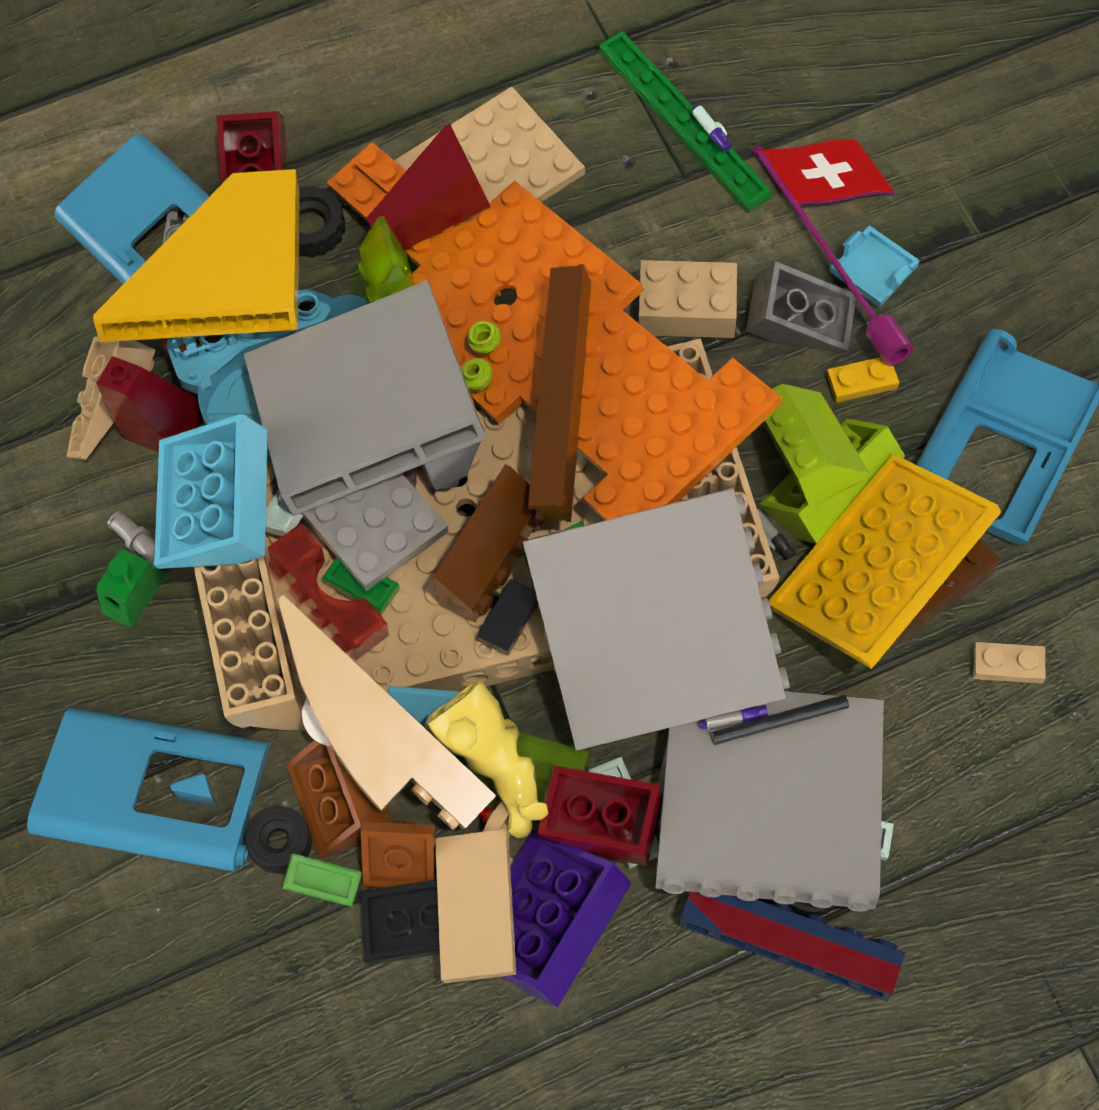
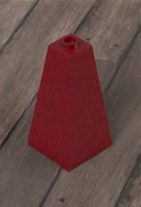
[367,124,491,258]
[96,356,203,453]

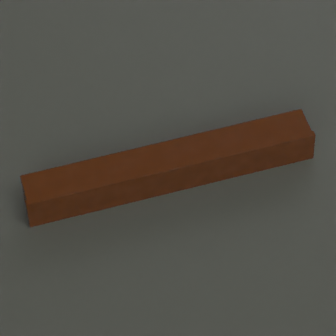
[528,264,591,522]

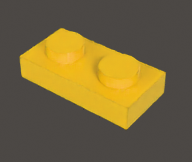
[826,357,899,403]

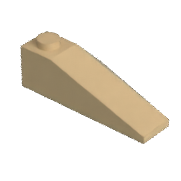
[66,336,156,460]

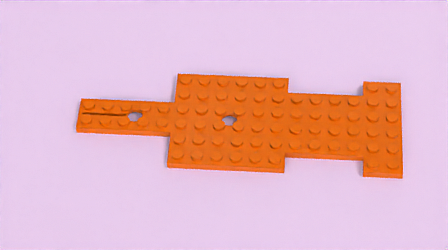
[327,142,783,520]

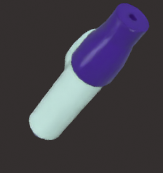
[692,105,732,152]

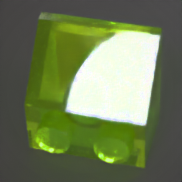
[358,216,415,303]

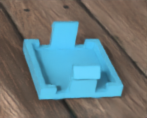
[829,225,920,308]

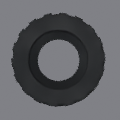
[299,186,346,258]

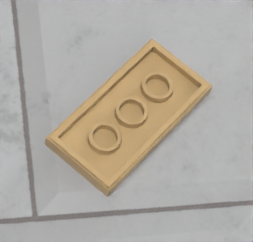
[435,829,516,983]

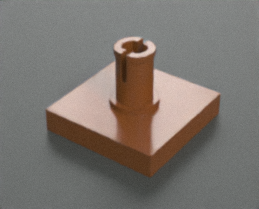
[361,820,436,888]

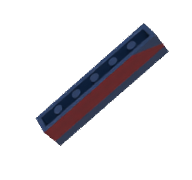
[680,892,905,1002]

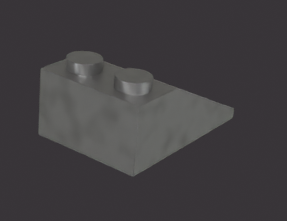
[746,261,856,353]

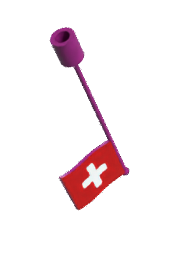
[753,139,914,366]

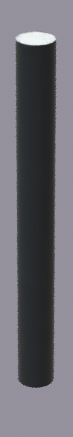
[711,695,849,745]

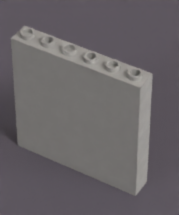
[244,280,487,516]
[523,488,790,751]
[656,691,884,912]

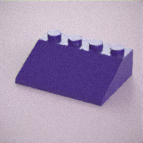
[501,830,631,1008]

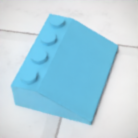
[154,414,267,569]

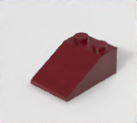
[216,111,286,185]
[538,765,663,866]

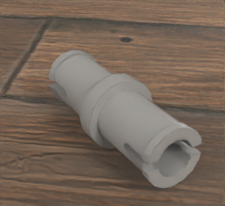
[107,511,155,565]

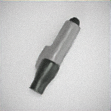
[757,509,796,560]

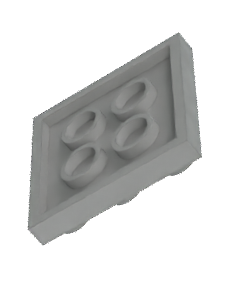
[302,473,448,591]

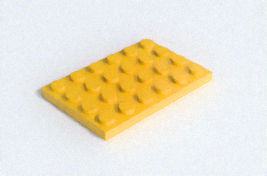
[769,454,1001,669]

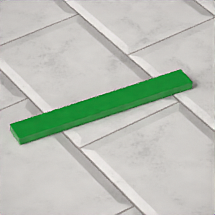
[598,30,772,214]

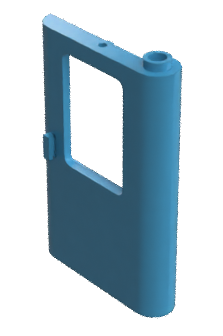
[27,707,271,872]

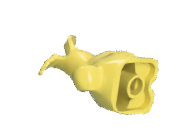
[425,677,548,838]

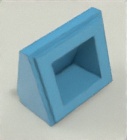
[170,773,217,807]

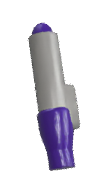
[699,705,768,731]

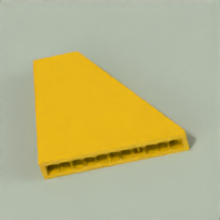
[93,169,300,342]

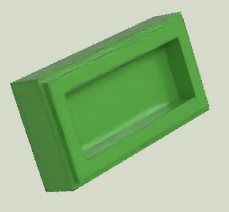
[282,853,362,907]

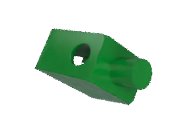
[96,549,165,629]

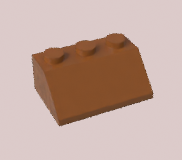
[286,740,393,858]

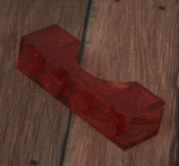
[267,523,389,660]

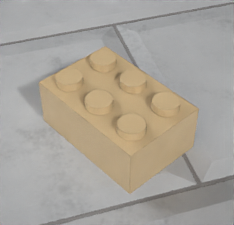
[639,260,737,338]

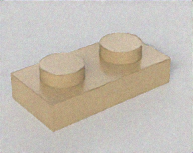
[973,642,1046,684]

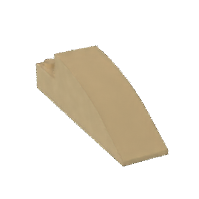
[278,595,496,830]

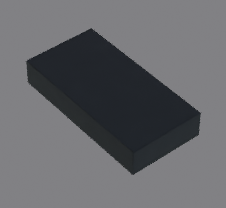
[477,578,538,656]

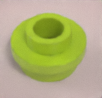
[468,321,501,354]
[461,358,492,391]

